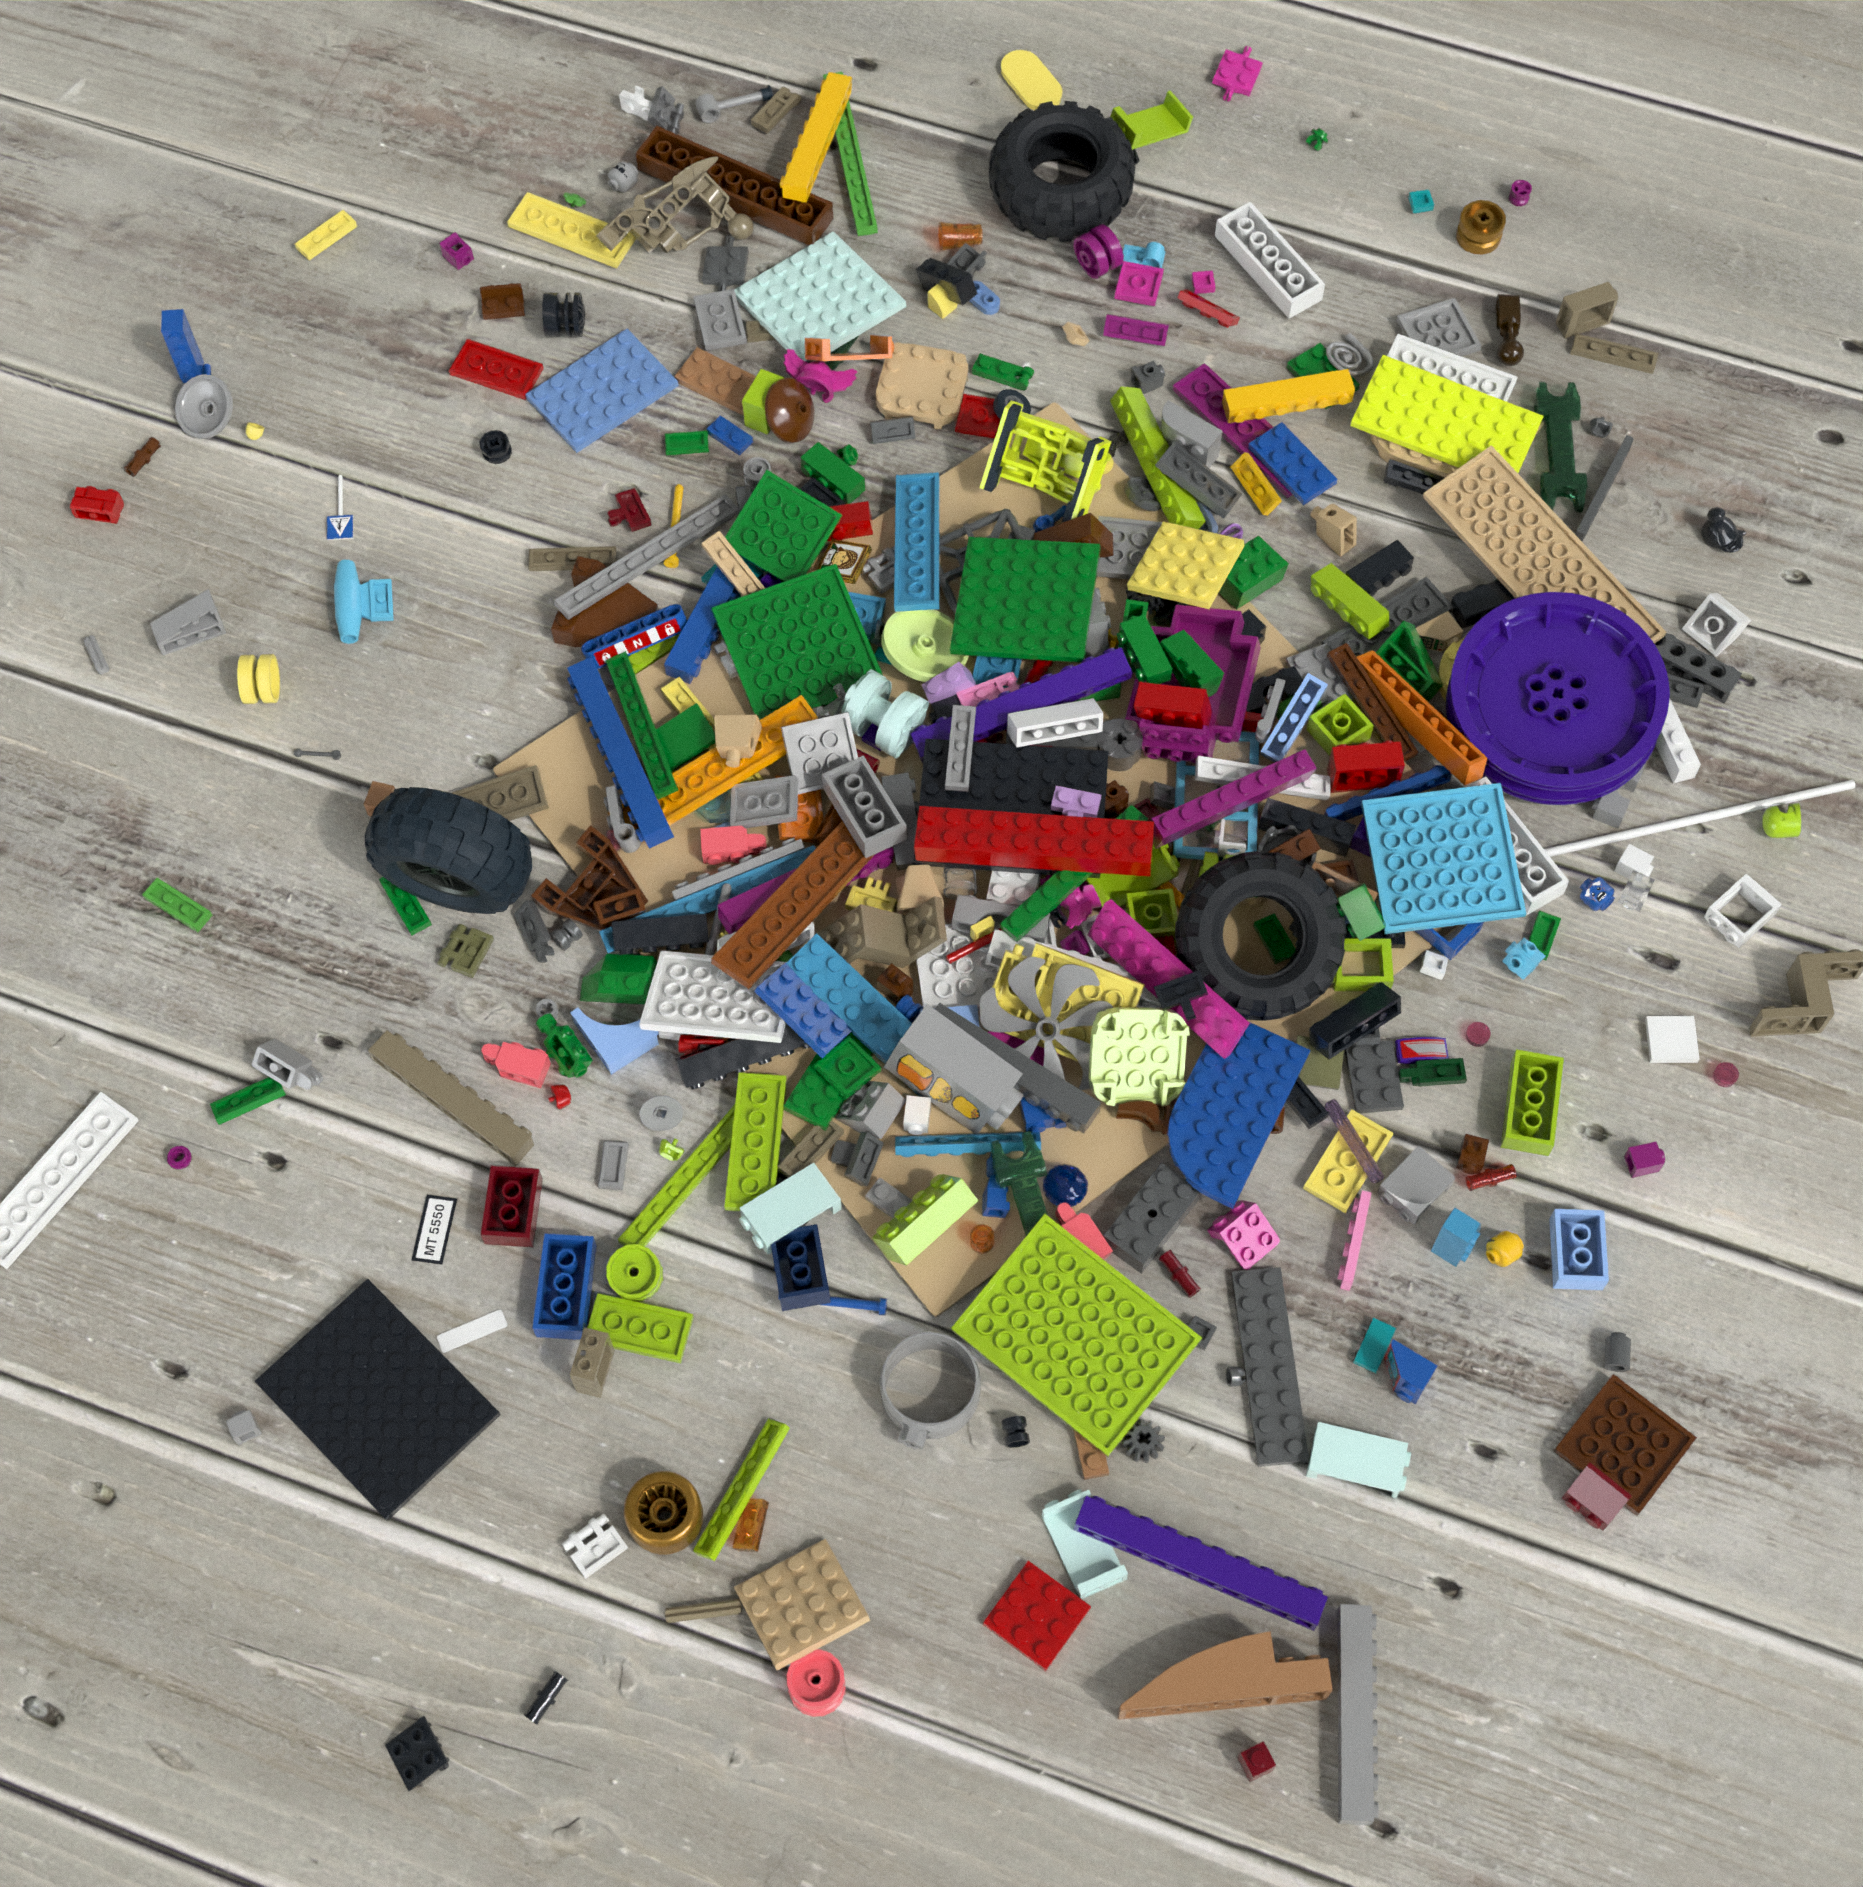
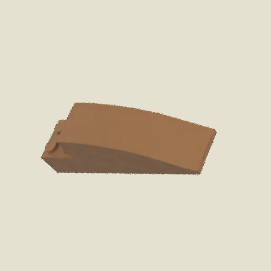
[1118,1631,1333,1720]

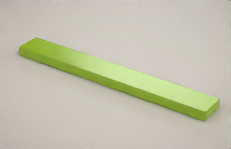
[617,1104,735,1246]

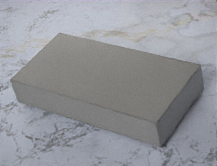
[598,1141,629,1190]

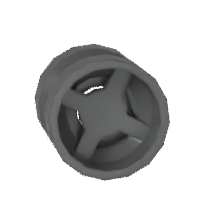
[550,919,583,951]

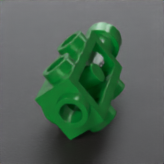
[536,1013,593,1078]

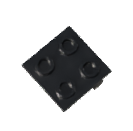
[385,1716,449,1792]

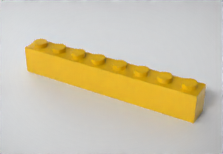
[780,72,852,203]

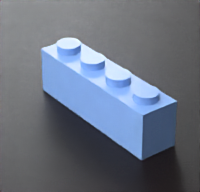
[1260,673,1328,763]

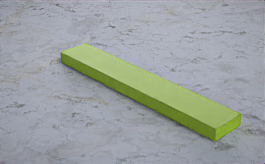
[693,1418,790,1561]

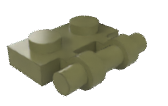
[437,924,494,978]

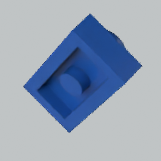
[707,415,753,456]

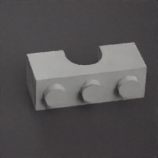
[1591,763,1646,829]

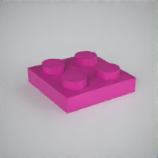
[1114,261,1164,306]

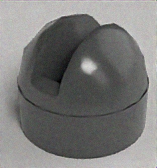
[1226,1366,1246,1387]

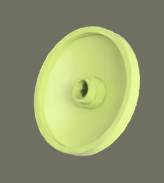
[881,610,969,682]

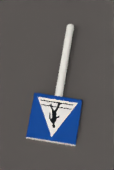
[327,475,353,540]

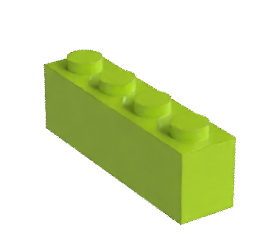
[1310,563,1389,640]

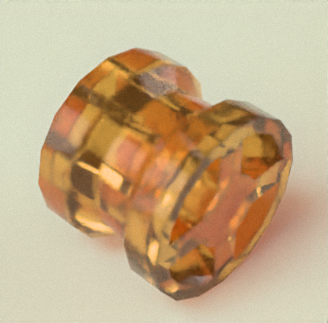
[970,1224,995,1254]

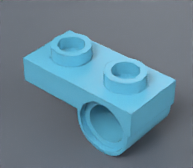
[1121,242,1165,268]

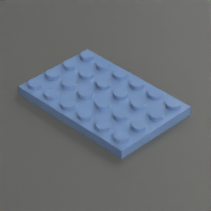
[526,329,678,453]

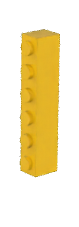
[1222,369,1355,423]

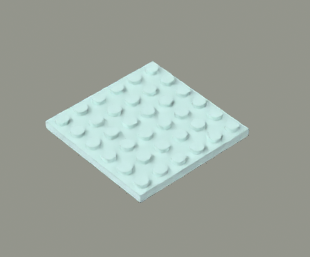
[734,232,906,363]

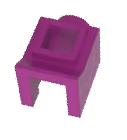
[439,232,474,270]

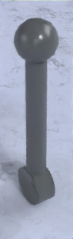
[294,748,341,760]

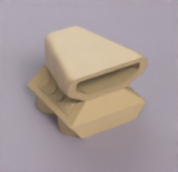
[896,865,944,915]

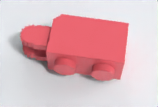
[700,826,767,865]
[481,1042,551,1089]
[1055,1202,1113,1260]

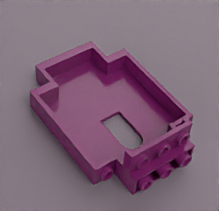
[1125,605,1261,764]

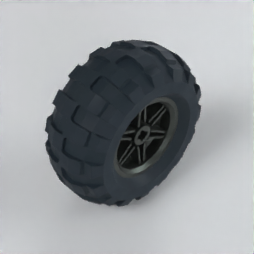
[365,787,532,914]

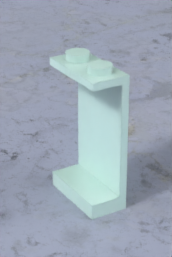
[739,1163,841,1255]
[1306,1422,1411,1498]
[1042,1489,1128,1599]

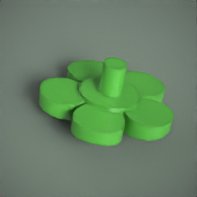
[563,193,586,207]

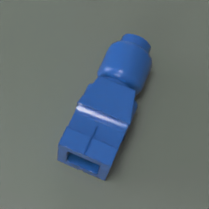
[982,1152,1010,1218]

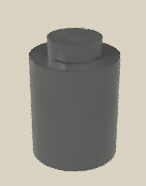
[1604,1332,1631,1372]

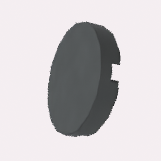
[1124,477,1161,511]

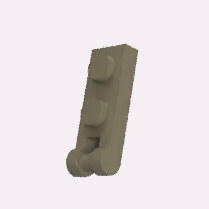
[751,86,801,134]

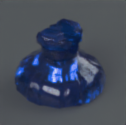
[1042,1164,1088,1207]

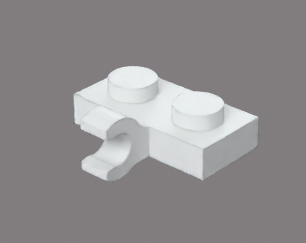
[619,86,652,121]

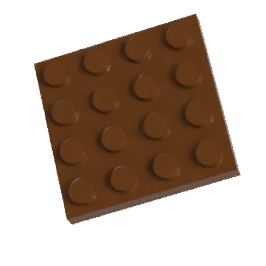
[1553,1374,1697,1516]

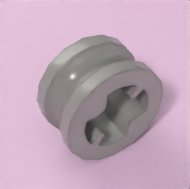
[536,999,558,1019]

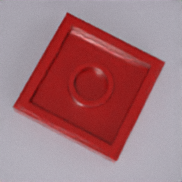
[955,394,1001,439]

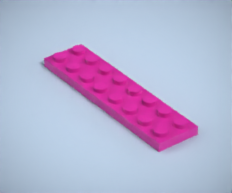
[1087,899,1250,1059]

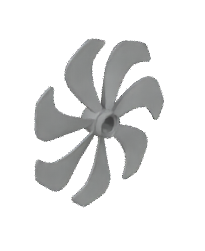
[980,957,1114,1090]

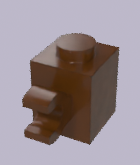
[876,963,914,1004]

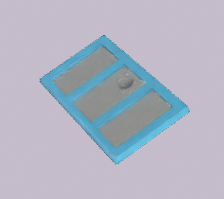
[1173,732,1259,861]

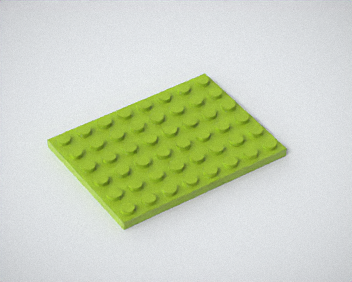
[951,1214,1202,1457]

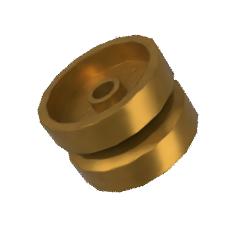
[1456,200,1506,255]

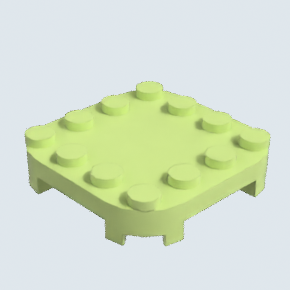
[1088,1007,1190,1106]

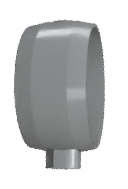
[880,1332,981,1450]

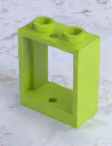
[1333,939,1394,991]

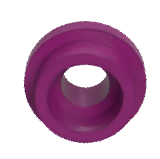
[167,1146,192,1170]

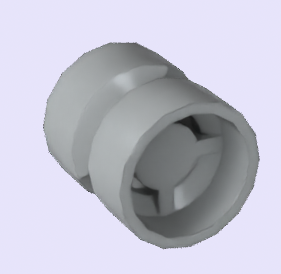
[743,457,771,493]

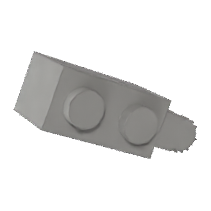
[251,1038,323,1090]

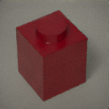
[1238,1741,1277,1782]

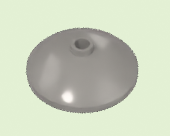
[175,374,233,439]

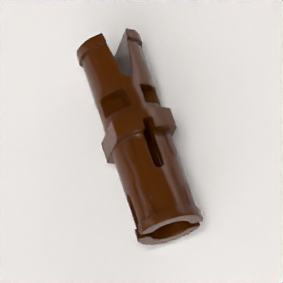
[124,437,161,477]

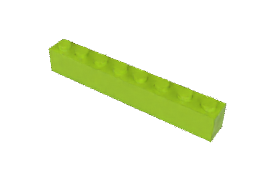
[1110,386,1206,529]

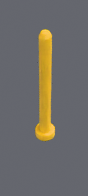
[664,484,683,568]

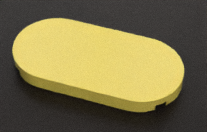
[1001,50,1062,110]

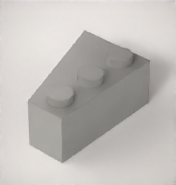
[1085,588,1111,659]

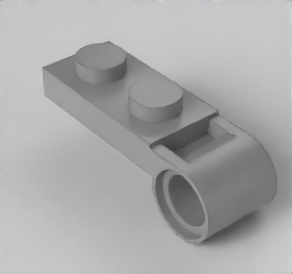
[604,786,641,853]

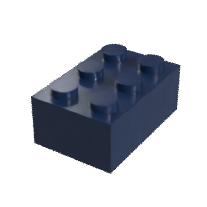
[771,1224,831,1311]

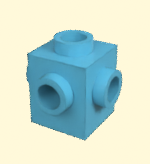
[1502,938,1545,980]

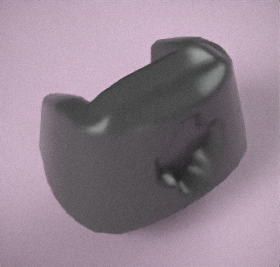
[1590,417,1613,438]

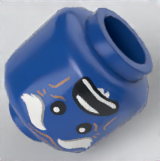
[1580,877,1615,911]

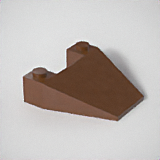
[551,556,658,648]
[531,825,648,931]

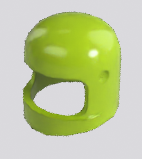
[1762,803,1801,838]

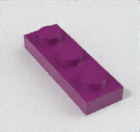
[1103,314,1169,346]

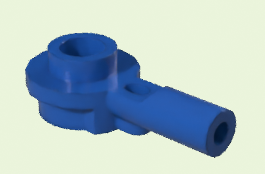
[1033,505,1067,533]

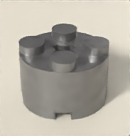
[1097,719,1143,772]

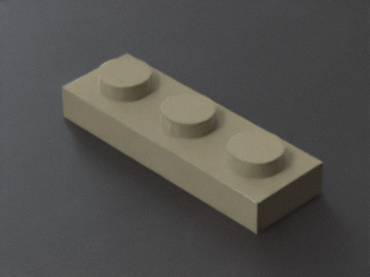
[778,1120,844,1178]

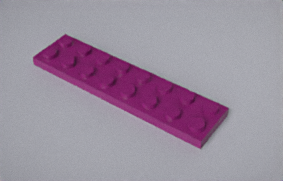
[1172,363,1293,498]

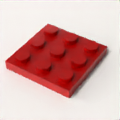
[983,1560,1091,1671]

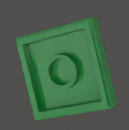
[814,1035,882,1100]

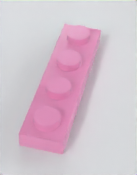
[1337,1190,1372,1291]

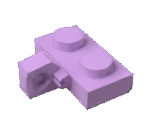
[1051,786,1101,818]

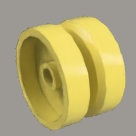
[237,654,280,704]

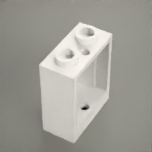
[1704,874,1782,948]

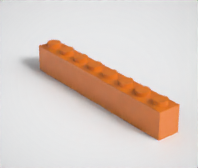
[1357,650,1487,786]

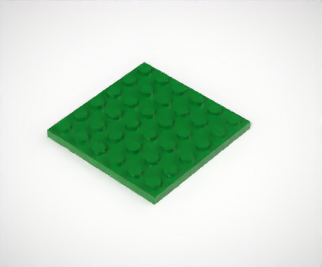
[949,537,1101,662]
[711,564,883,720]

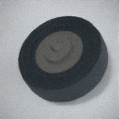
[993,389,1031,419]

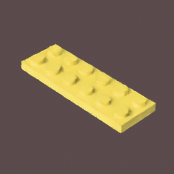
[507,192,636,268]

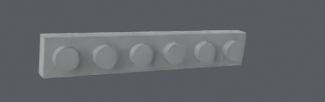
[672,838,805,901]

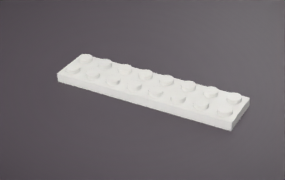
[0,1092,139,1270]

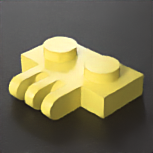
[845,877,897,912]

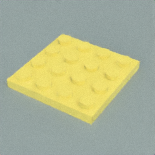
[1127,521,1244,609]

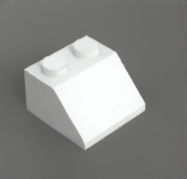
[1682,593,1751,656]

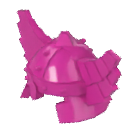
[783,349,858,403]
[1040,875,1102,929]

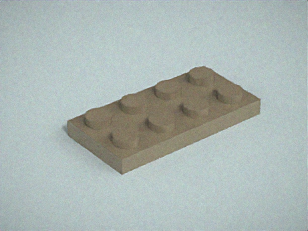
[452,765,549,821]

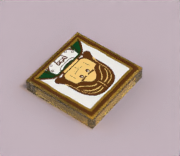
[816,539,872,584]

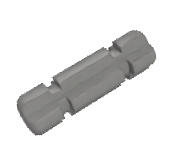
[83,635,109,675]

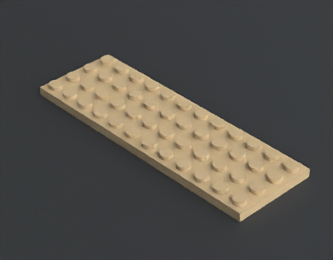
[1423,445,1666,644]

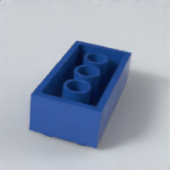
[532,1234,597,1340]

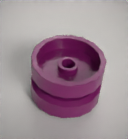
[1074,224,1124,279]

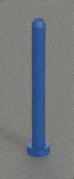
[778,1295,887,1316]

